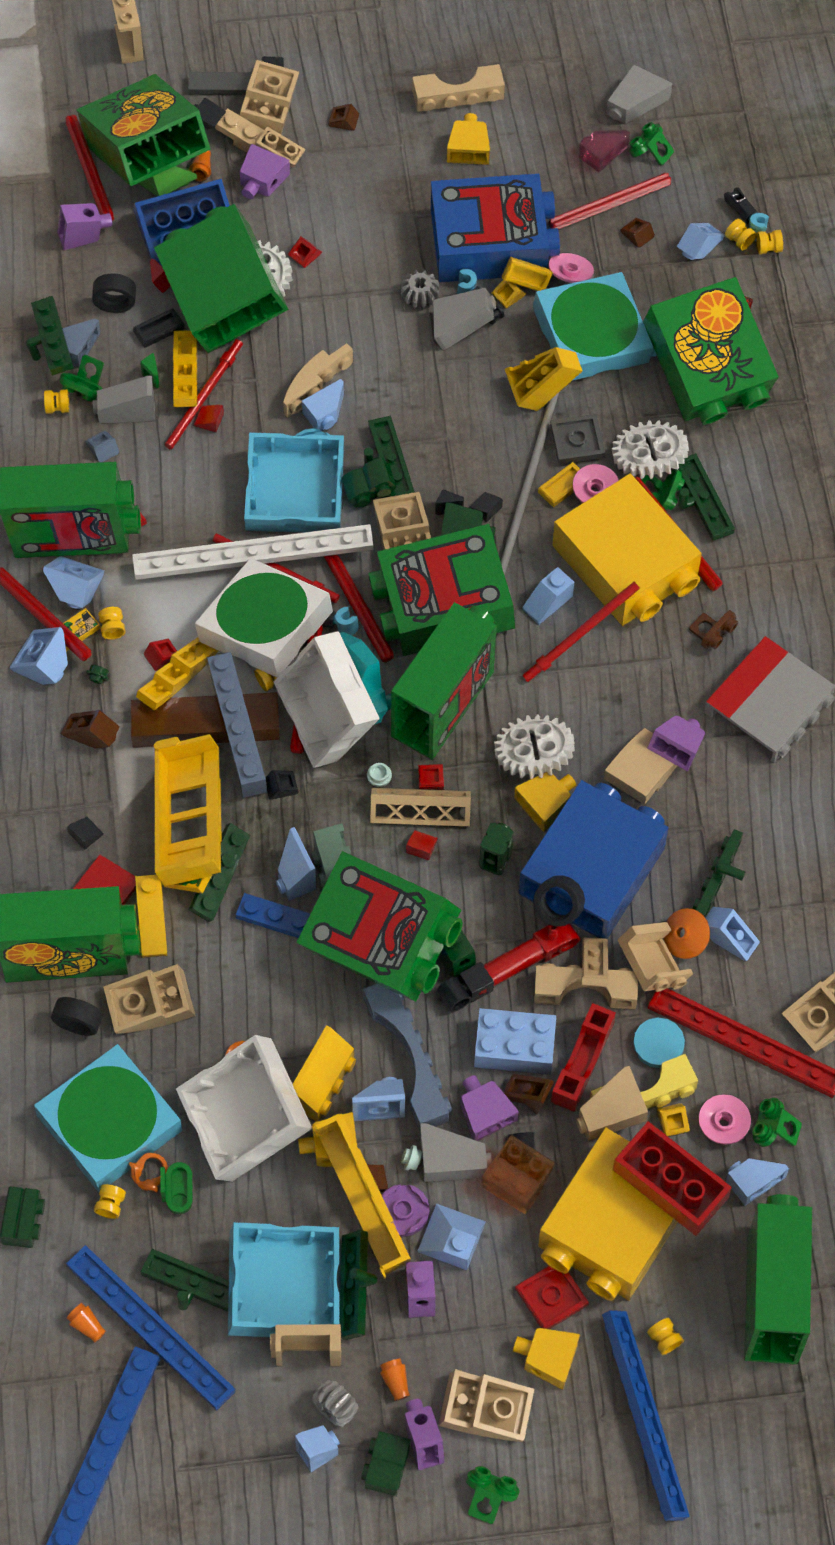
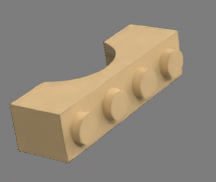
[412,64,505,112]
[534,963,638,1009]

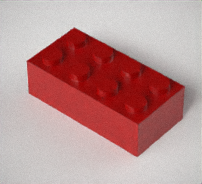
[613,1121,732,1236]

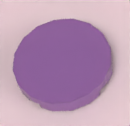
[382,1184,430,1237]

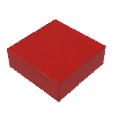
[418,764,444,790]

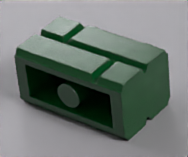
[479,822,514,876]
[0,1186,45,1248]

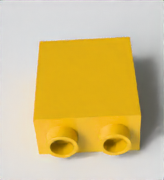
[552,473,702,626]
[538,1128,678,1301]

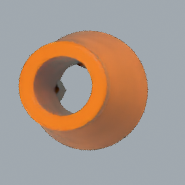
[189,151,211,182]
[67,1303,106,1343]
[380,1358,410,1401]

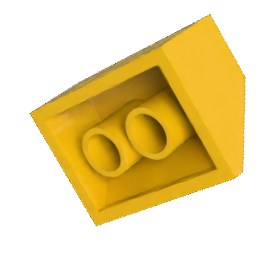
[292,1025,356,1122]

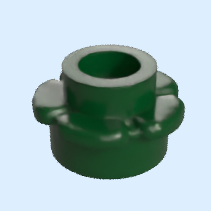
[86,664,109,684]

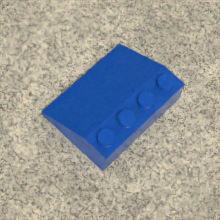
[133,179,230,266]

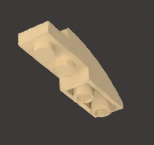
[215,108,305,168]
[283,343,353,418]

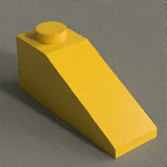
[135,875,168,958]

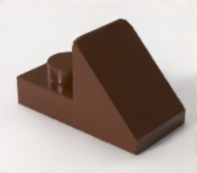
[503,1074,554,1114]

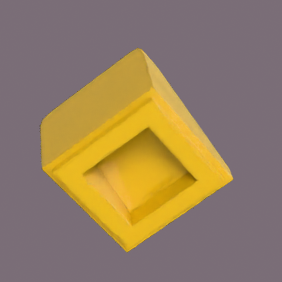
[491,280,526,308]
[657,1103,690,1136]

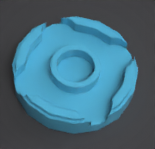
[633,1017,685,1069]

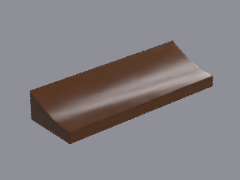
[131,692,280,748]

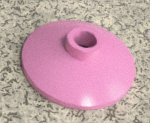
[549,253,594,283]
[573,464,619,503]
[699,1095,751,1145]

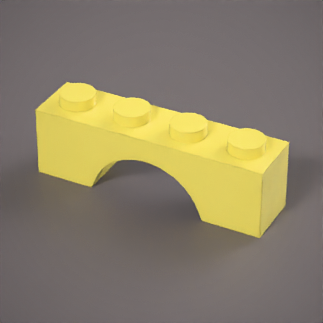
[590,1054,698,1109]

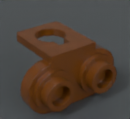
[689,610,739,649]

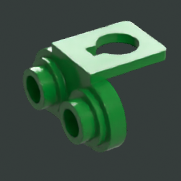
[629,122,674,165]
[59,354,104,402]
[641,469,685,510]
[752,1098,802,1147]
[160,1162,193,1214]
[466,1466,520,1524]

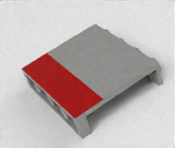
[704,636,835,763]

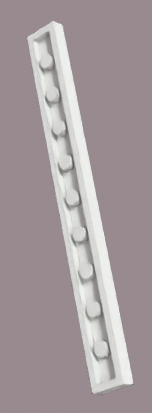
[133,524,374,580]

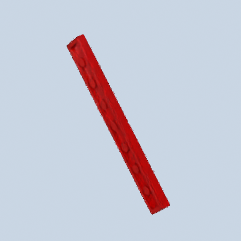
[648,988,835,1098]

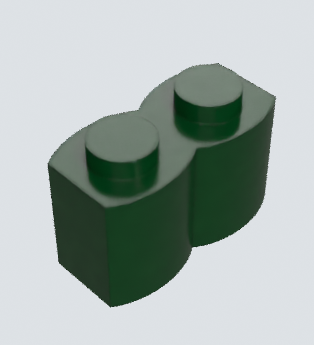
[342,458,397,507]
[361,1431,411,1496]

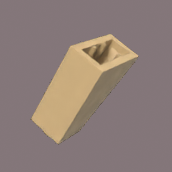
[576,1066,648,1141]

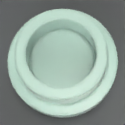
[367,763,392,787]
[401,1145,422,1171]

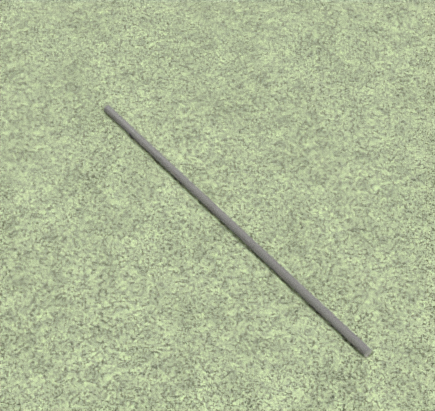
[500,274,594,575]

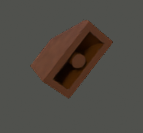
[61,710,120,749]

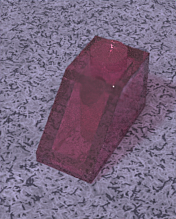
[579,130,630,172]

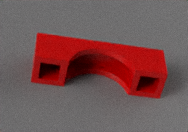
[551,1003,616,1112]

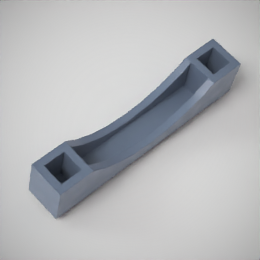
[207,652,267,798]
[363,984,452,1131]

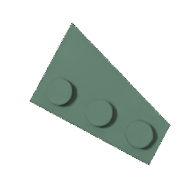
[311,823,351,888]

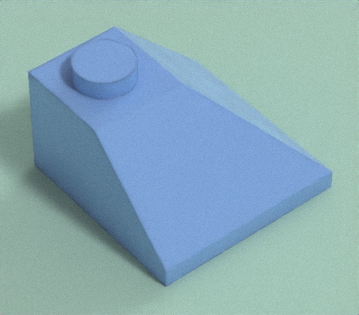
[43,556,104,609]
[9,627,68,685]
[276,827,316,901]
[352,1077,405,1121]
[418,1204,486,1270]

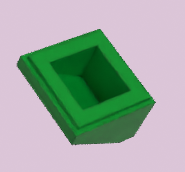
[140,353,159,389]

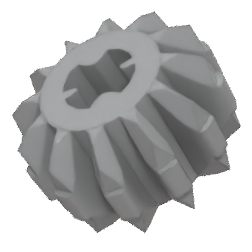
[401,270,439,309]
[312,1380,359,1427]

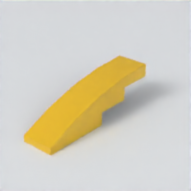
[173,331,197,407]
[136,637,218,710]

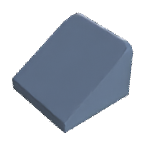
[85,431,119,462]

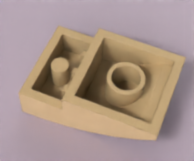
[240,60,299,134]
[373,492,431,550]
[604,728,677,805]
[103,964,196,1034]
[782,972,835,1052]
[438,1369,534,1442]

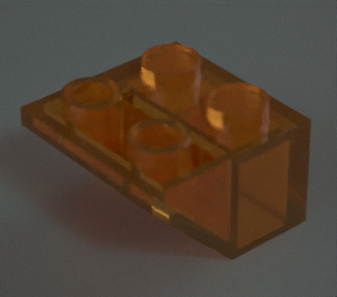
[482,1135,555,1214]

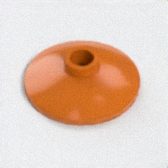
[663,908,710,959]

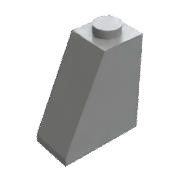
[606,65,672,124]
[433,288,496,350]
[93,376,155,423]
[420,1123,492,1182]

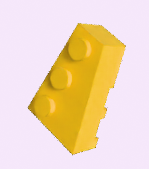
[505,347,583,411]

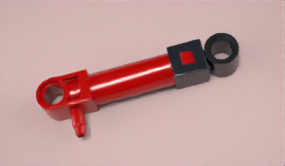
[437,923,580,1012]

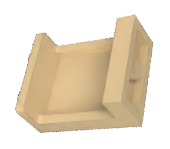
[112,0,144,64]
[618,922,693,992]
[270,1324,341,1366]

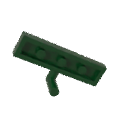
[26,295,74,376]
[364,416,415,497]
[678,453,735,541]
[188,823,251,922]
[692,829,746,917]
[339,1230,378,1340]
[141,1249,229,1312]

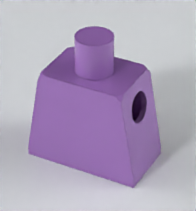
[240,144,290,199]
[57,203,112,250]
[647,716,705,771]
[460,1075,518,1141]
[405,1261,435,1318]
[405,1399,444,1471]

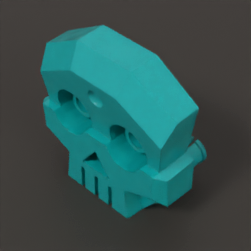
[340,632,391,725]

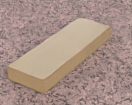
[582,937,608,987]

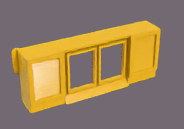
[154,734,222,886]
[312,1114,411,1278]

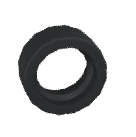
[92,273,136,313]
[533,875,585,927]
[51,997,103,1036]

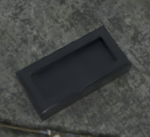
[133,308,185,348]

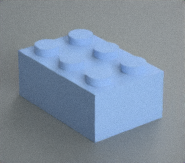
[474,1008,556,1075]

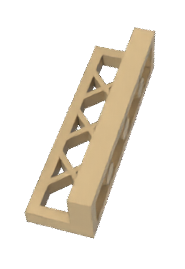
[370,788,471,826]

